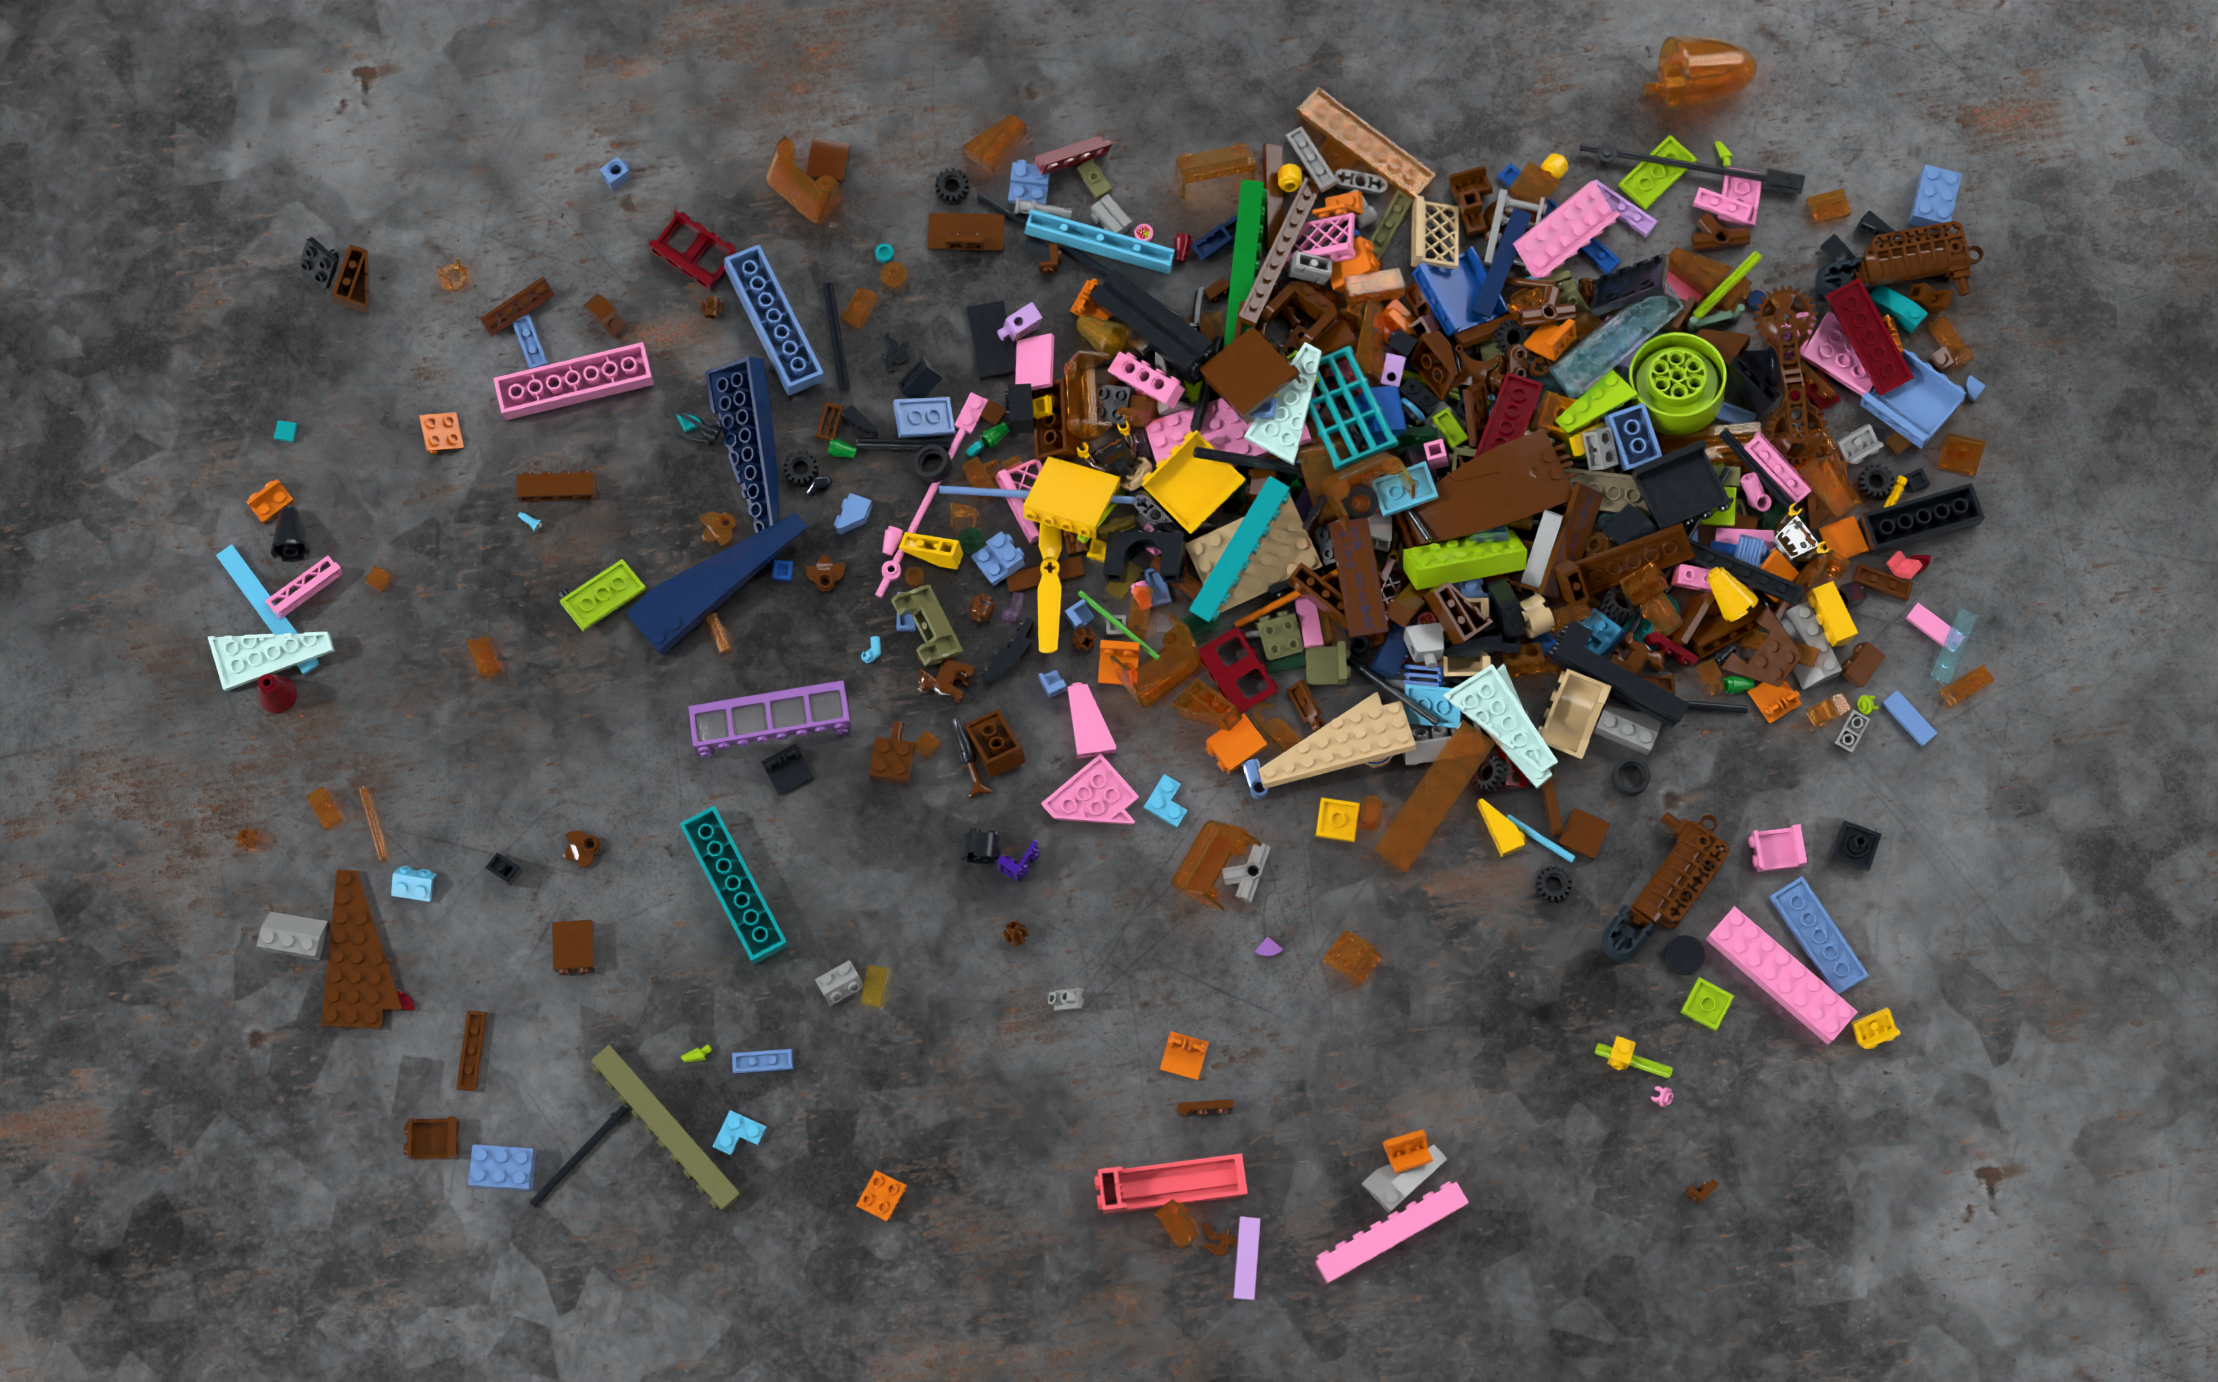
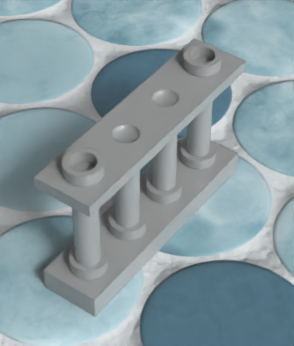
[1484,189,1547,275]

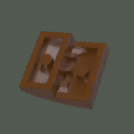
[806,138,850,181]

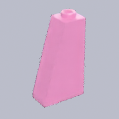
[1068,682,1116,759]

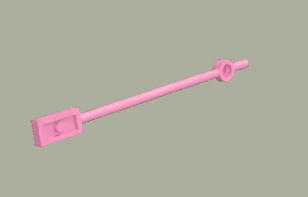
[875,392,988,598]

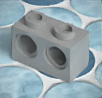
[1582,426,1619,471]

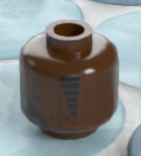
[968,593,996,623]

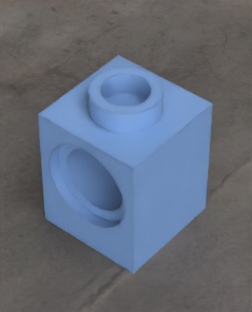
[599,157,631,190]

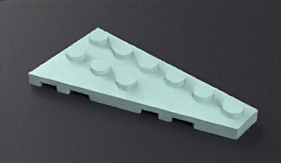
[208,632,335,691]

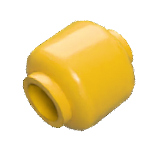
[1540,153,1569,182]
[1278,164,1302,192]

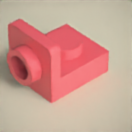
[1887,551,1923,579]

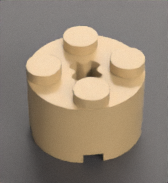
[1520,594,1555,639]

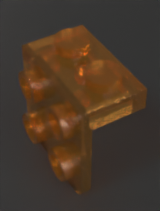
[1323,931,1382,988]

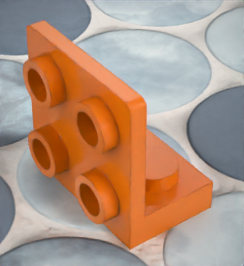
[1312,191,1363,219]
[1523,319,1576,361]
[1098,640,1140,686]

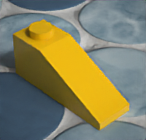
[899,532,963,569]
[1477,798,1526,857]

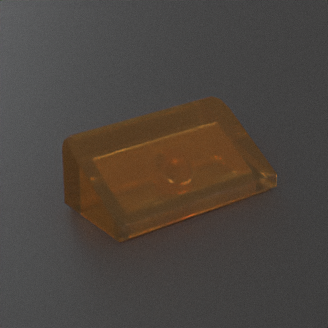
[840,287,878,329]

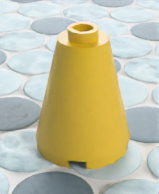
[1707,567,1758,622]

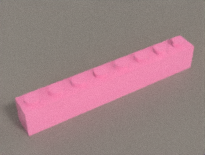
[1315,1181,1469,1284]

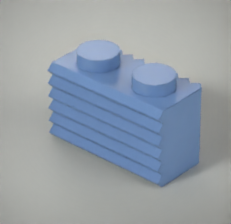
[1734,534,1767,568]

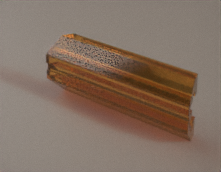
[1659,422,1766,462]

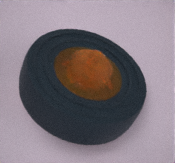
[1343,484,1378,519]

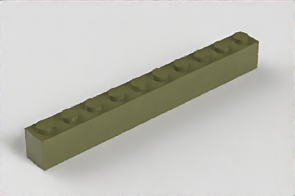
[591,1045,742,1212]

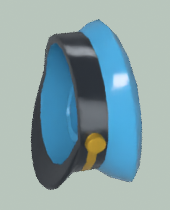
[1401,397,1426,431]

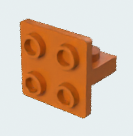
[1371,299,1416,343]
[1383,1129,1433,1173]

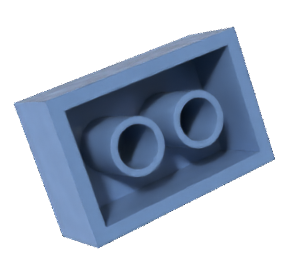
[1908,164,1962,231]
[1603,403,1662,472]
[468,1145,537,1192]

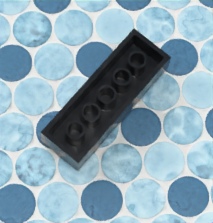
[1858,483,1985,556]

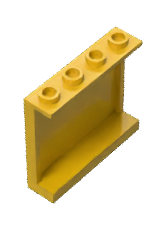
[1141,430,1246,535]
[1023,456,1120,539]

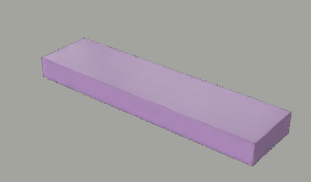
[1595,180,1658,238]
[1233,1217,1260,1300]

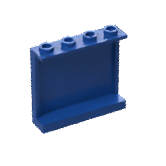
[1411,246,1509,338]

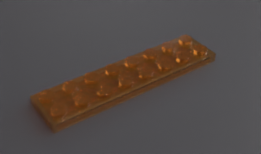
[1295,87,1437,201]
[1373,720,1495,872]

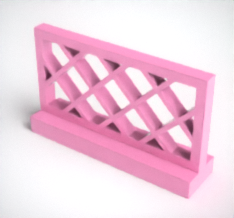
[1283,213,1356,272]
[996,459,1043,544]

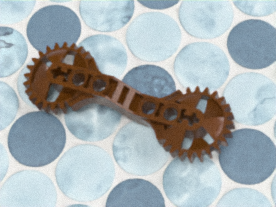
[1753,285,1830,464]

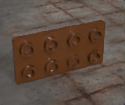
[928,213,1004,251]

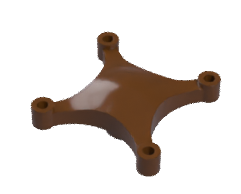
[1449,345,1502,401]

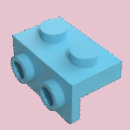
[391,866,436,902]

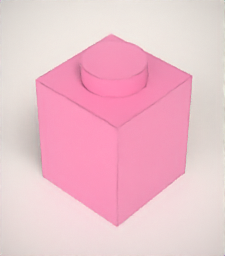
[1424,439,1449,470]

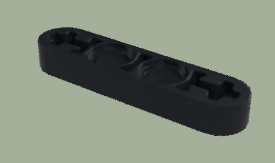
[1133,491,1191,543]

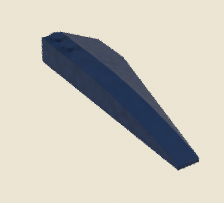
[705,356,778,533]
[626,513,808,655]

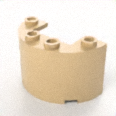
[1438,598,1491,677]
[1538,669,1612,759]

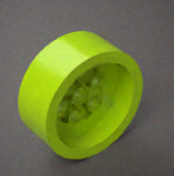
[1628,333,1726,435]

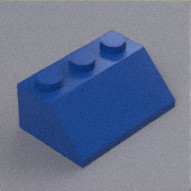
[1354,386,1407,446]

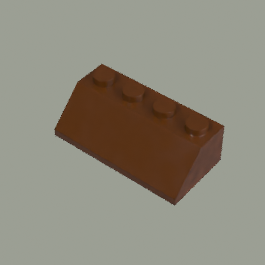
[1032,378,1079,461]

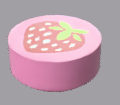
[1134,224,1153,242]
[1417,612,1437,625]

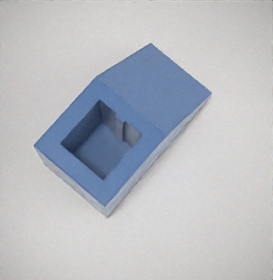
[834,493,872,534]

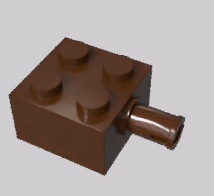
[869,721,916,785]

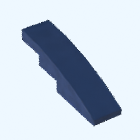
[1191,214,1238,261]

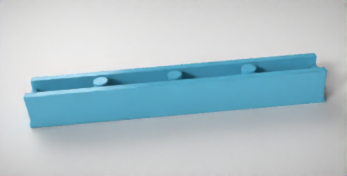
[1024,209,1175,274]

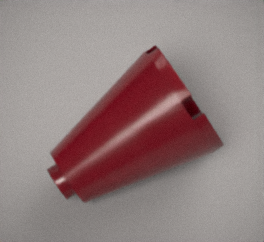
[258,674,297,714]

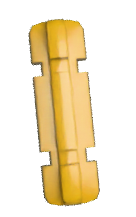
[1884,476,1908,508]

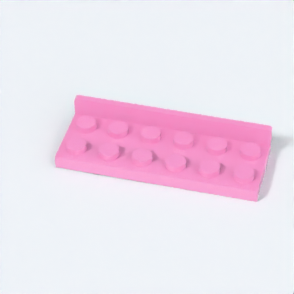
[1513,180,1621,279]

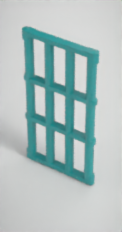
[1308,346,1399,471]

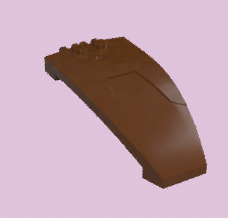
[1404,428,1578,546]

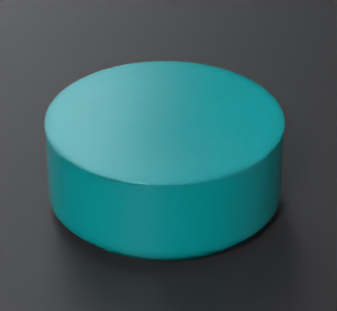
[875,243,894,263]
[966,440,985,458]

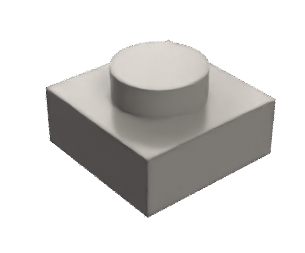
[1106,615,1126,636]

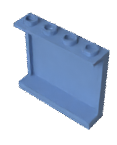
[1860,349,1966,449]

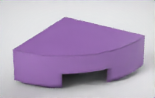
[1255,937,1283,957]

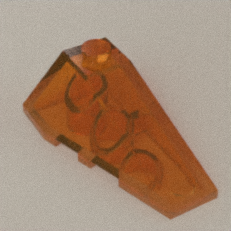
[1352,299,1385,384]

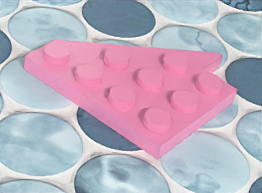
[1800,311,1873,396]
[1041,753,1139,825]

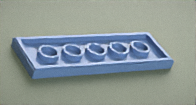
[1769,876,1869,995]

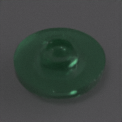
[958,528,985,554]

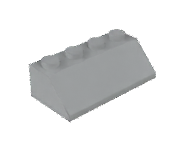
[1779,601,1842,691]
[1402,715,1483,765]

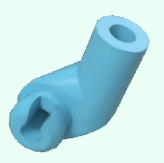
[861,636,881,663]

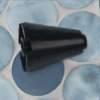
[271,506,310,562]

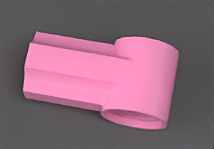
[1740,472,1772,511]

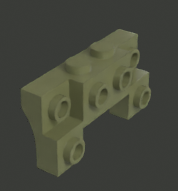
[891,584,963,666]

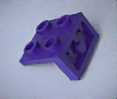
[997,839,1040,882]

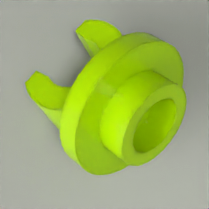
[1858,695,1879,715]

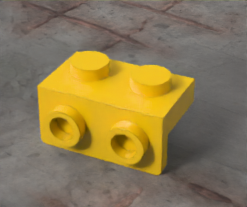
[1851,1008,1901,1049]

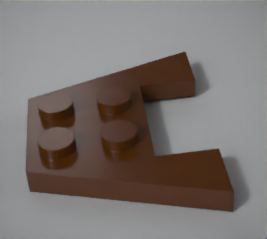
[1721,605,1803,687]

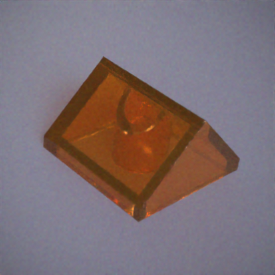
[1937,432,1986,475]

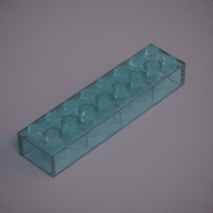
[1548,281,1685,399]

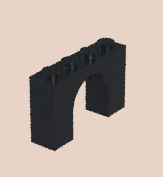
[1103,530,1187,583]

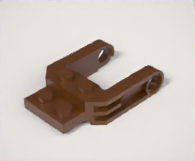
[1259,281,1341,349]

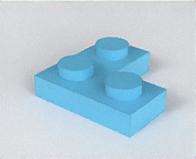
[1144,774,1188,828]
[713,1110,767,1156]

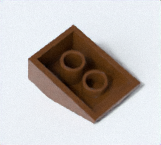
[1409,331,1458,402]
[963,709,1026,778]

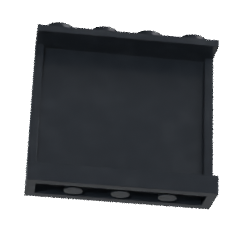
[1631,439,1734,531]

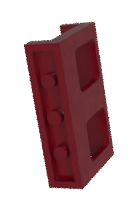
[648,210,737,292]
[1196,627,1279,718]

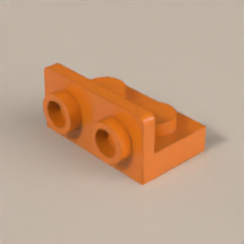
[246,479,295,524]

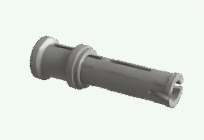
[1014,197,1072,220]

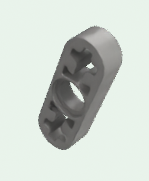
[1334,169,1388,195]

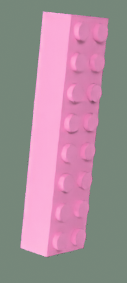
[493,342,654,421]
[1705,906,1858,1045]

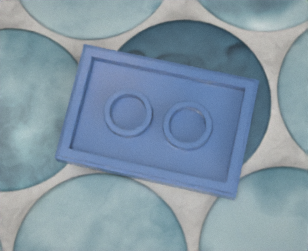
[893,397,955,438]

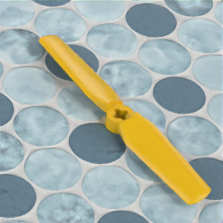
[1037,523,1062,653]

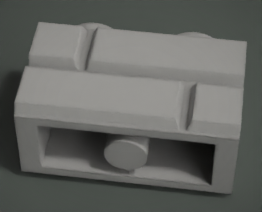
[1090,194,1132,235]
[1288,251,1333,285]

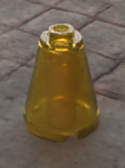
[1076,314,1129,360]

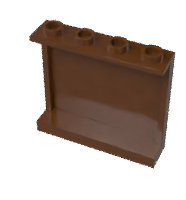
[1199,326,1301,425]

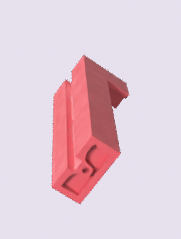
[1094,1154,1248,1215]

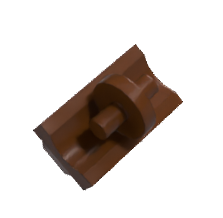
[1063,530,1087,555]

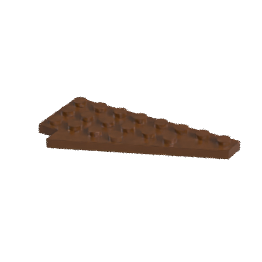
[321,869,402,1030]

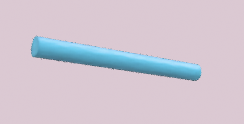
[1506,814,1576,863]

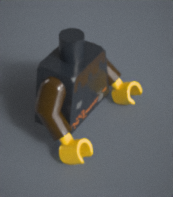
[1077,420,1138,476]

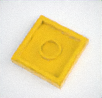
[1315,797,1360,843]

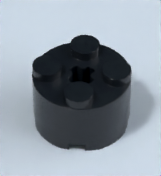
[961,828,1002,864]

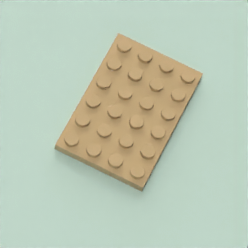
[1186,497,1322,613]

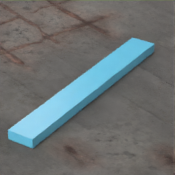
[216,544,320,675]

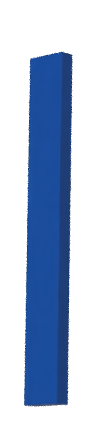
[1497,163,1621,274]

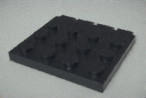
[1591,253,1669,317]

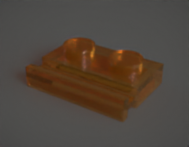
[1806,189,1851,225]

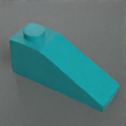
[1869,286,1928,334]

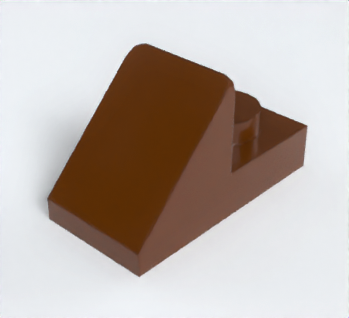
[1804,492,1832,534]

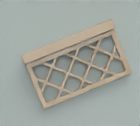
[1411,196,1459,270]

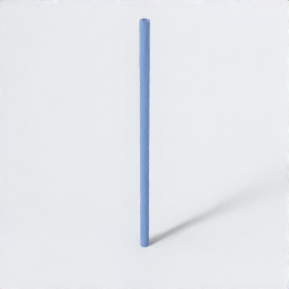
[939,486,1151,505]

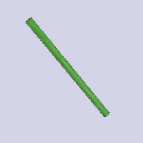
[1078,590,1161,661]

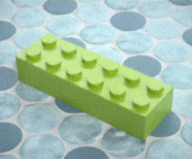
[1403,529,1527,590]

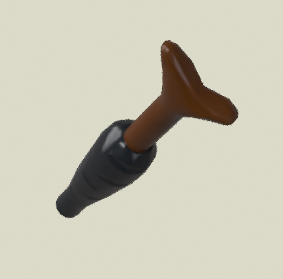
[952,718,993,798]

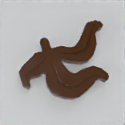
[1201,1222,1238,1256]

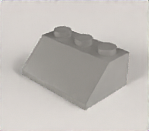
[1593,697,1662,756]
[257,912,329,960]

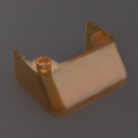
[1175,142,1256,199]
[1064,350,1112,441]
[1322,452,1415,531]
[1110,613,1202,708]
[1171,820,1262,911]

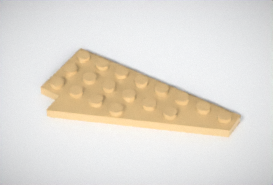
[1258,692,1416,789]

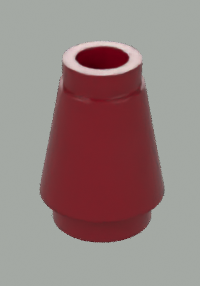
[1174,233,1192,262]

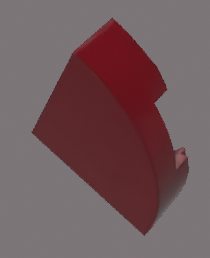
[1910,555,1931,575]
[395,990,415,1011]

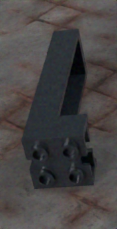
[1089,269,1217,387]
[1548,620,1690,728]

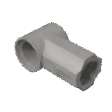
[1349,189,1378,229]

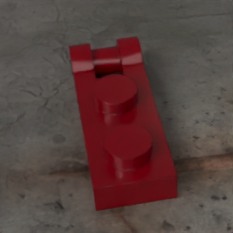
[1644,632,1699,667]

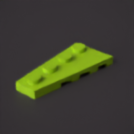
[1555,369,1639,435]

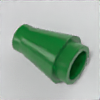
[981,422,1010,448]
[827,438,856,459]
[1723,676,1754,695]

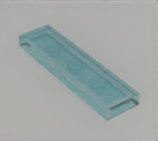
[1930,608,1978,685]

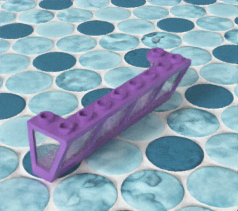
[689,680,852,757]

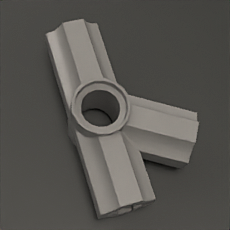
[1222,842,1271,903]

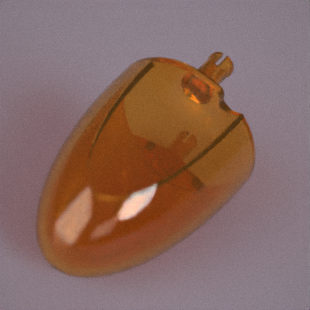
[1644,36,1757,110]

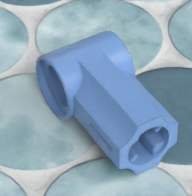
[1242,759,1268,800]

